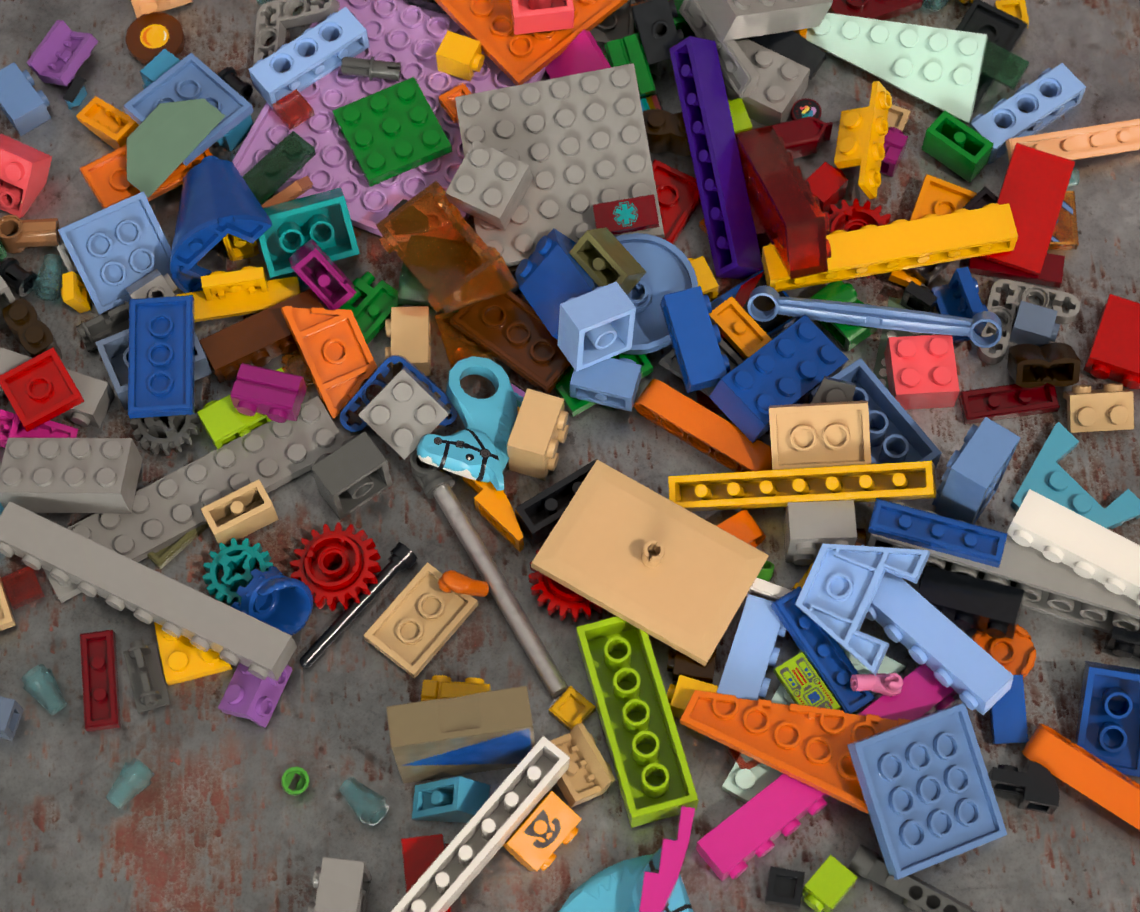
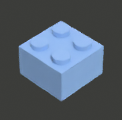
[557,281,636,372]

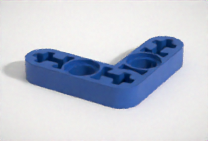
[340,355,458,432]

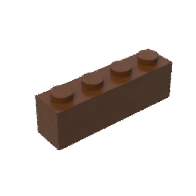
[199,288,324,384]

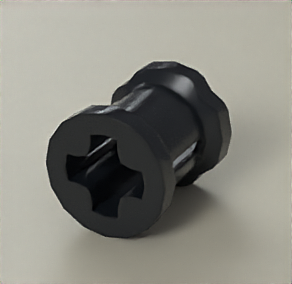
[218,67,253,100]
[0,257,38,297]

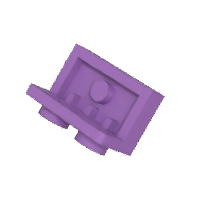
[27,20,98,86]
[218,663,292,727]

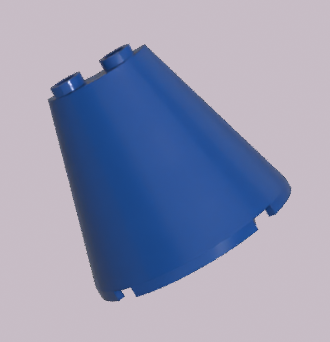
[169,156,272,293]

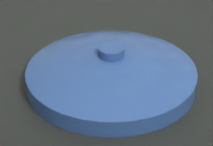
[593,233,698,355]

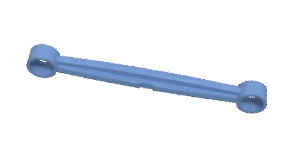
[747,285,1002,348]

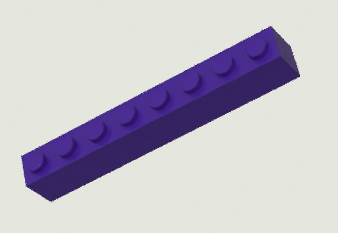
[669,36,763,279]

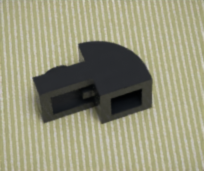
[988,760,1060,814]

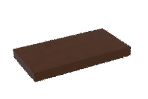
[450,277,572,394]

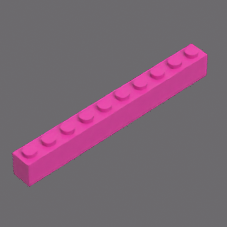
[696,664,957,881]

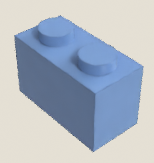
[0,62,51,136]
[570,358,641,412]

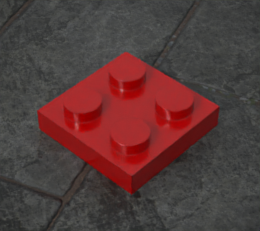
[0,347,84,432]

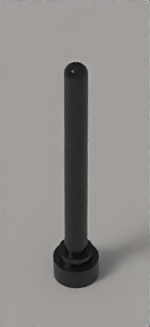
[300,542,418,668]

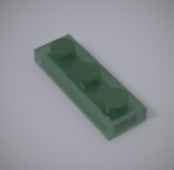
[243,131,316,204]

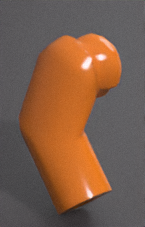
[438,570,489,597]

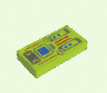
[774,652,840,710]

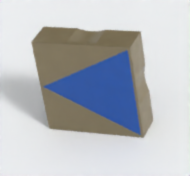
[386,686,535,784]

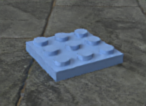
[123,53,253,166]
[58,191,173,314]

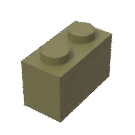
[569,227,646,294]

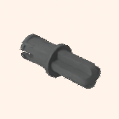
[341,57,401,82]

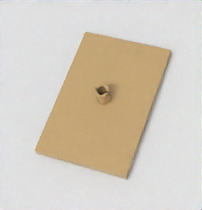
[531,460,769,666]

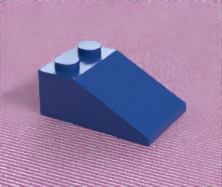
[515,228,596,339]
[1075,661,1140,777]

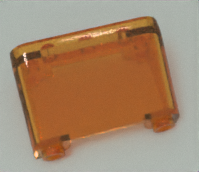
[376,181,517,314]

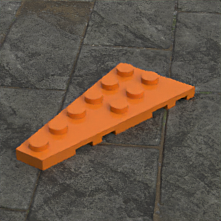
[680,690,910,814]

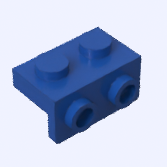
[931,267,988,343]

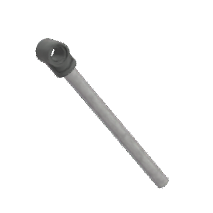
[410,448,568,698]

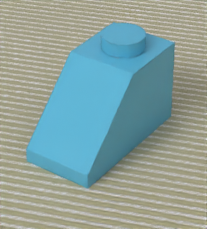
[412,776,490,823]

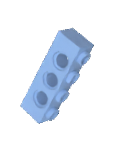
[248,7,369,109]
[969,63,1086,165]

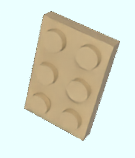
[769,400,871,470]
[363,562,478,679]

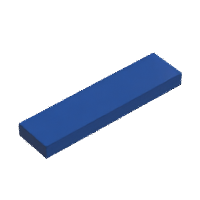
[867,498,1007,568]
[771,586,875,714]

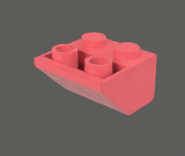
[0,134,52,218]

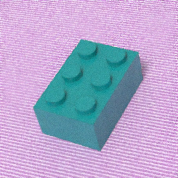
[259,187,360,278]

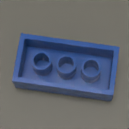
[709,314,849,443]

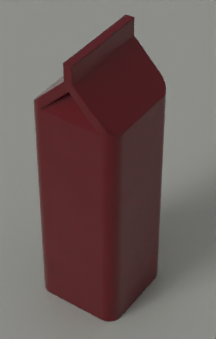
[735,116,833,170]

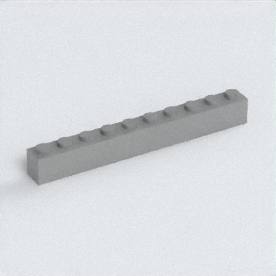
[0,501,297,681]

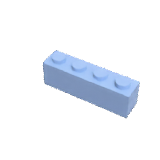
[717,594,786,701]

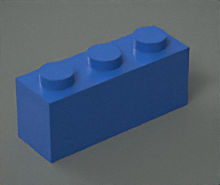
[660,286,730,393]

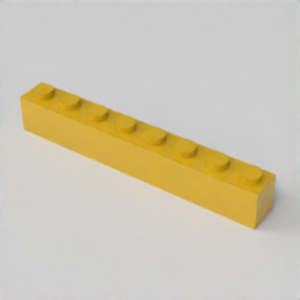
[762,203,1018,292]
[668,461,936,512]

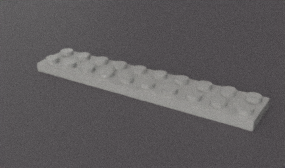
[43,396,345,603]

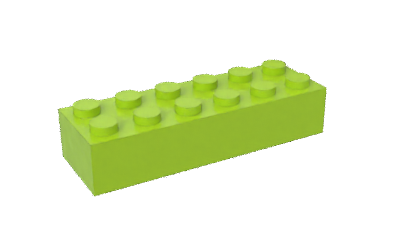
[576,616,698,828]

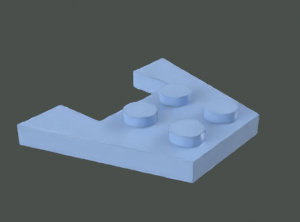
[795,543,930,676]

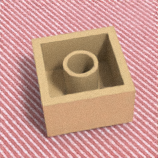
[507,388,569,481]

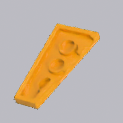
[888,174,977,287]

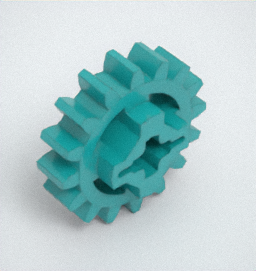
[202,538,274,606]

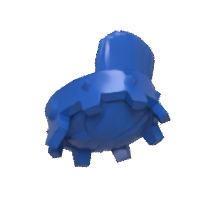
[231,566,313,635]

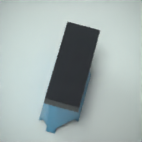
[63,76,87,109]

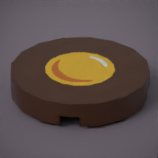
[125,12,185,66]

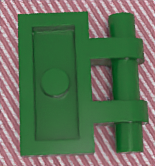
[339,271,406,345]

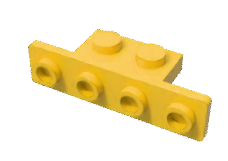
[834,81,892,199]
[176,266,300,322]

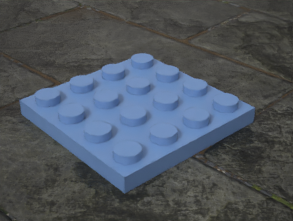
[847,703,1008,880]

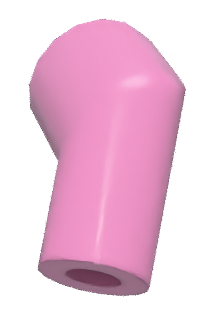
[850,673,903,697]

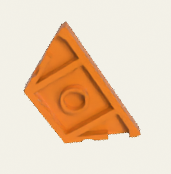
[281,306,377,419]

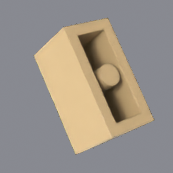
[385,306,431,377]
[201,479,279,546]

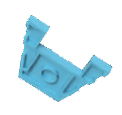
[1010,422,1140,529]

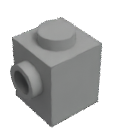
[126,269,178,299]

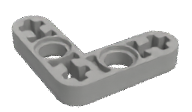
[253,0,340,73]
[977,279,1080,365]

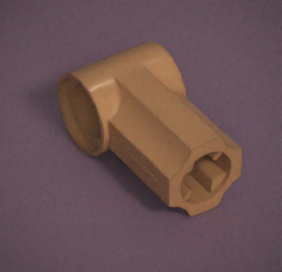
[0,215,60,254]

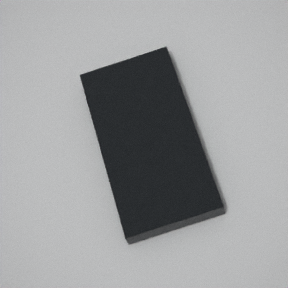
[956,0,1028,116]

